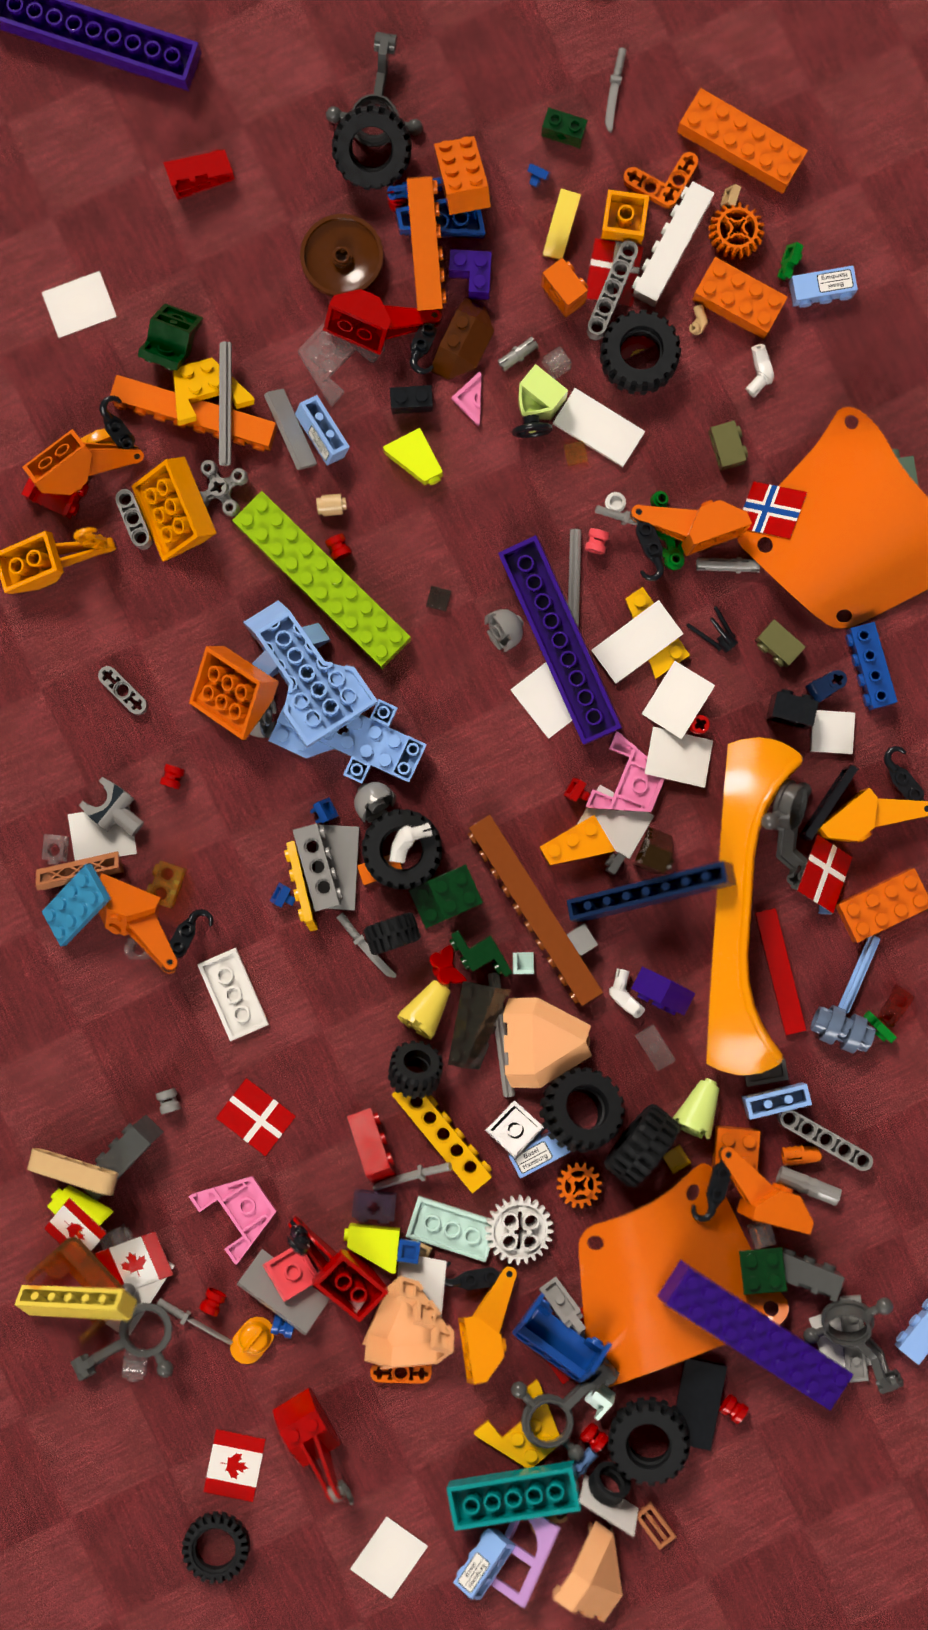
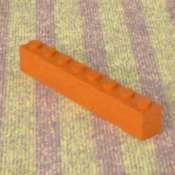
[110,375,278,452]

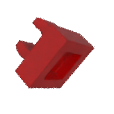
[563,778,591,802]

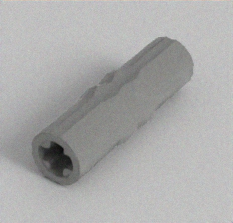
[776,1166,842,1206]

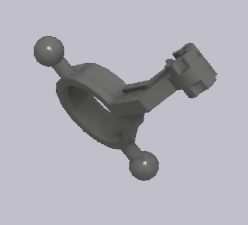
[326,32,423,147]
[761,779,812,890]
[70,1283,174,1382]
[803,1298,904,1394]
[511,1357,620,1462]

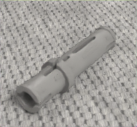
[696,557,760,574]

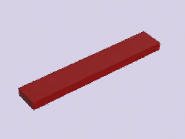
[755,908,806,1035]

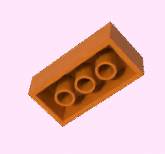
[434,136,491,215]
[692,257,788,339]
[836,868,928,943]

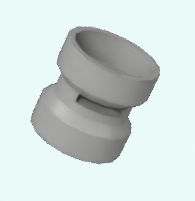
[155,1088,181,1114]

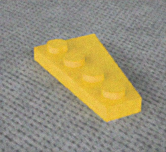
[625,587,690,679]
[284,841,318,932]

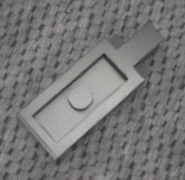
[539,1276,586,1335]

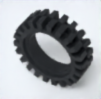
[182,1511,250,1584]

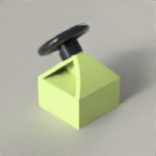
[512,364,568,438]

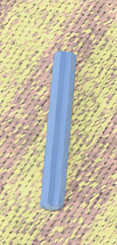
[838,935,880,1014]

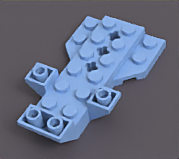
[243,601,378,748]
[268,671,427,784]

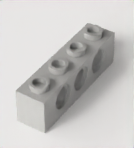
[293,823,343,912]

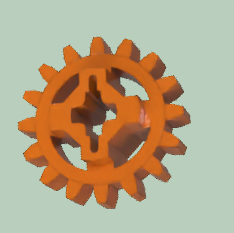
[556,1161,602,1208]

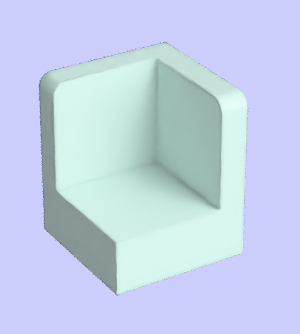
[512,952,534,974]
[584,1384,616,1421]

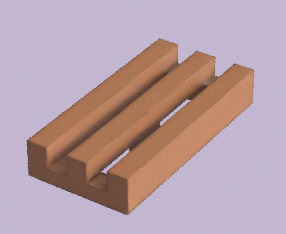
[637,1501,677,1550]

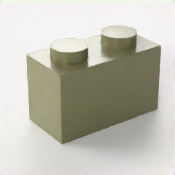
[708,420,748,471]
[755,619,806,668]

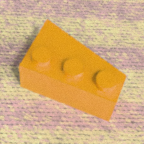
[539,815,615,865]

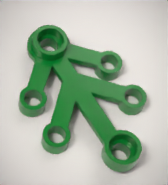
[650,491,685,570]

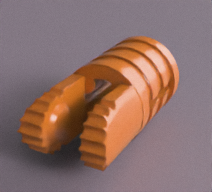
[781,1145,822,1166]

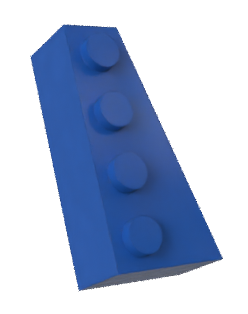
[395,198,486,239]

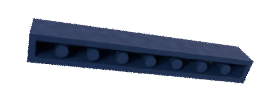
[567,861,737,923]

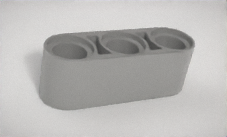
[115,489,153,550]

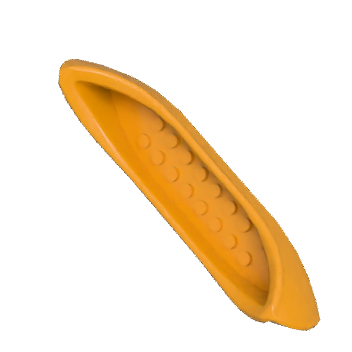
[706,737,802,1075]

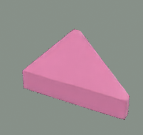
[451,372,481,426]

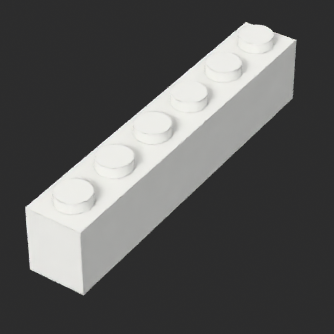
[632,181,714,307]

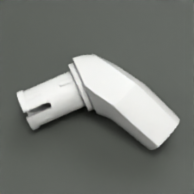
[745,344,774,397]
[389,823,432,863]
[609,968,645,1018]

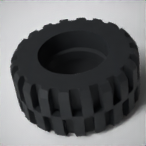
[332,104,412,190]
[600,309,681,395]
[362,809,442,890]
[539,1067,625,1153]
[604,1104,680,1187]
[608,1397,690,1486]

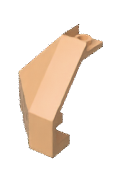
[503,998,592,1088]
[362,1276,454,1370]
[553,1521,623,1622]

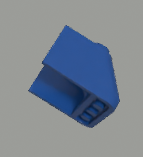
[512,1293,612,1383]

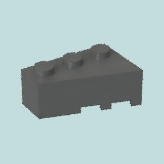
[782,1247,845,1302]

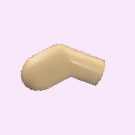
[689,305,708,335]

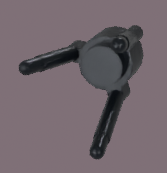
[686,606,738,653]

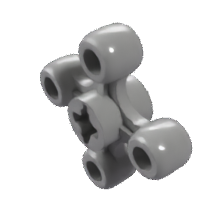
[199,460,249,517]

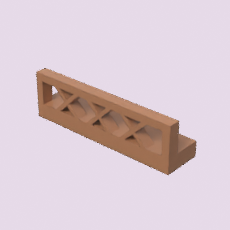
[36,851,124,890]

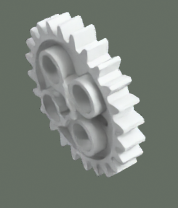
[484,1195,554,1265]

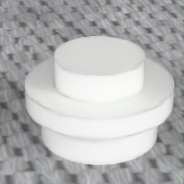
[605,492,626,512]

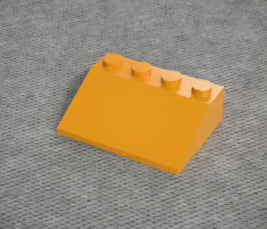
[132,457,216,562]

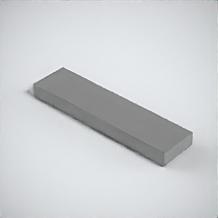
[264,388,317,470]
[839,1295,869,1383]

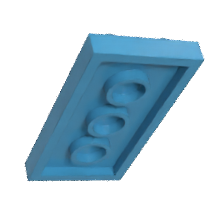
[42,864,111,946]

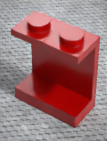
[21,477,89,519]

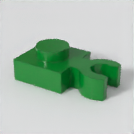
[777,242,804,281]
[863,1010,897,1043]

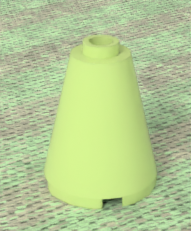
[673,1078,720,1140]

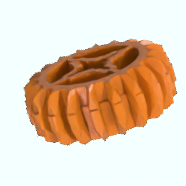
[708,202,764,260]

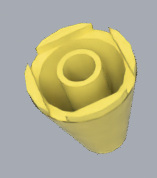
[397,980,451,1040]

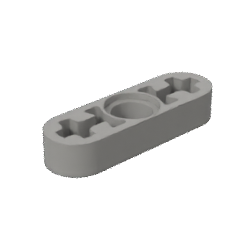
[98,666,148,715]

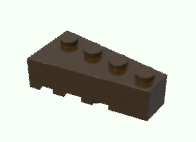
[633,827,674,874]

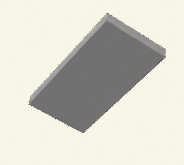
[313,825,359,910]
[237,1249,330,1335]

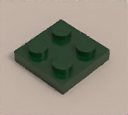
[739,1247,787,1295]

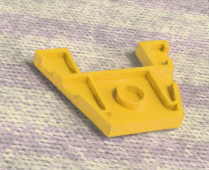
[173,357,255,426]
[474,1379,560,1468]

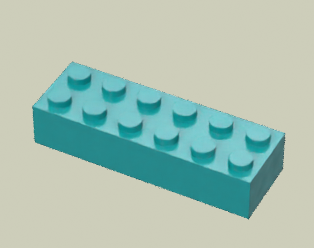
[446,1460,582,1531]

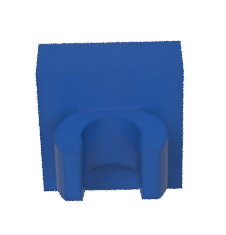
[527,163,551,188]
[310,798,339,823]
[270,882,296,907]
[397,1239,421,1264]

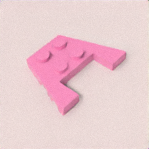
[585,731,665,812]
[189,1176,277,1265]

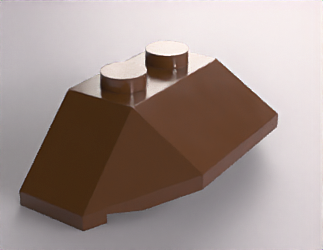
[431,297,495,380]

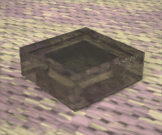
[426,586,452,612]

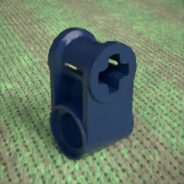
[805,670,847,702]

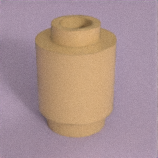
[316,494,347,516]

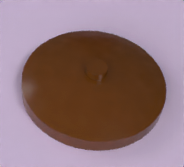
[300,214,384,297]

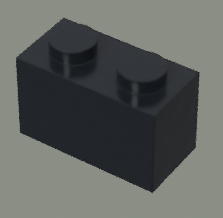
[390,385,433,414]

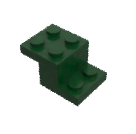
[138,304,203,371]
[409,864,483,928]
[449,930,513,977]

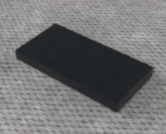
[799,765,858,841]
[668,1358,727,1451]

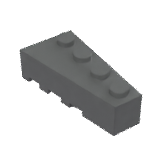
[83,1115,164,1200]

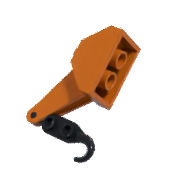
[22,395,144,495]
[630,500,752,581]
[99,873,214,974]
[691,1146,814,1235]

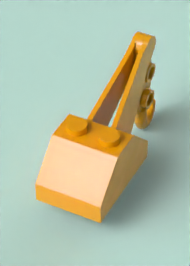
[0,527,116,594]

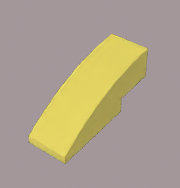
[543,189,581,260]

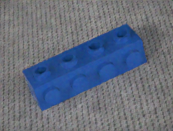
[845,622,898,711]

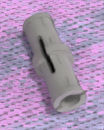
[497,336,539,371]

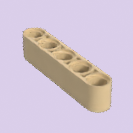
[27,1148,118,1195]

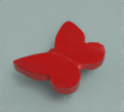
[429,945,467,985]

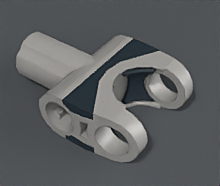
[79,777,144,836]

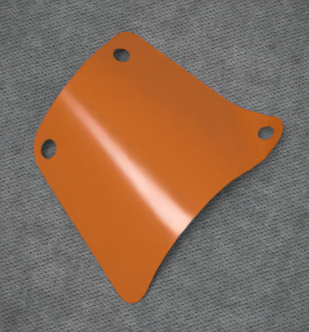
[737,407,928,628]
[579,1163,789,1387]

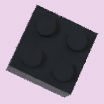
[766,689,819,730]

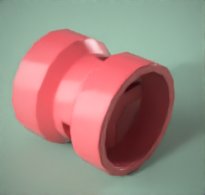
[585,528,609,555]

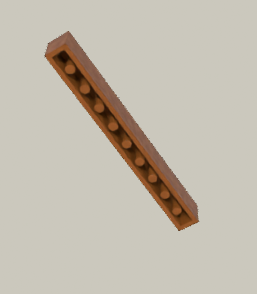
[468,815,603,1006]

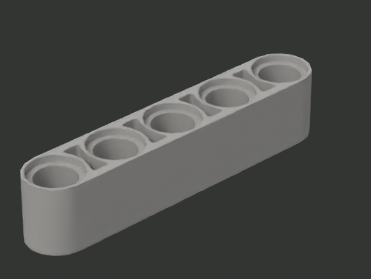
[587,241,638,341]
[777,1110,873,1171]

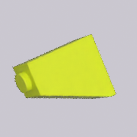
[383,428,443,485]
[47,1185,114,1226]
[344,1223,400,1274]

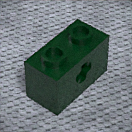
[541,107,588,148]

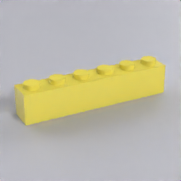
[15,1285,137,1321]

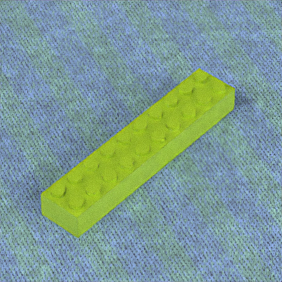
[232,491,411,669]

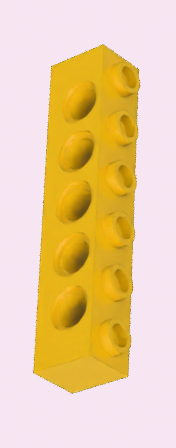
[392,1091,492,1193]

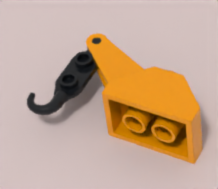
[816,746,928,842]
[445,1261,517,1384]

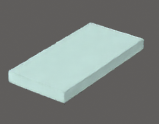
[406,1195,492,1262]

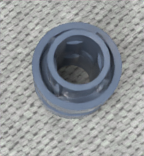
[810,1005,876,1054]

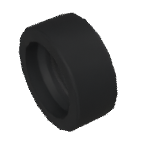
[588,1461,631,1506]

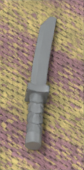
[605,48,627,132]
[595,505,637,526]
[336,912,397,978]
[373,1162,452,1191]
[157,1298,233,1345]

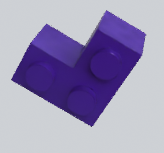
[449,249,492,300]
[631,966,695,1016]

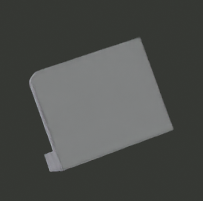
[566,923,598,955]

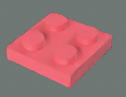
[263,1248,318,1302]

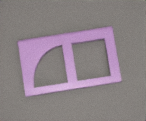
[491,1517,561,1608]

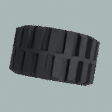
[363,912,421,955]
[388,1040,443,1099]

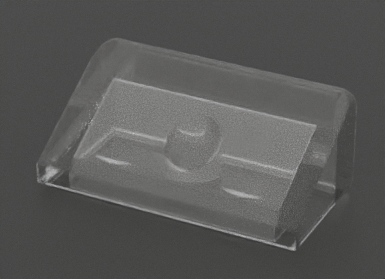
[635,1024,676,1071]

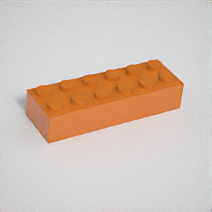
[677,88,808,194]
[407,176,446,311]

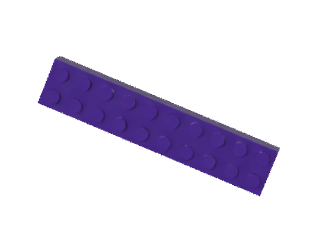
[0,0,202,91]
[498,535,623,745]
[657,1260,854,1411]

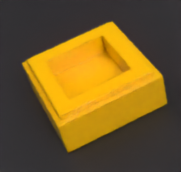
[663,1144,691,1174]

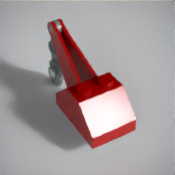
[272,1387,354,1505]

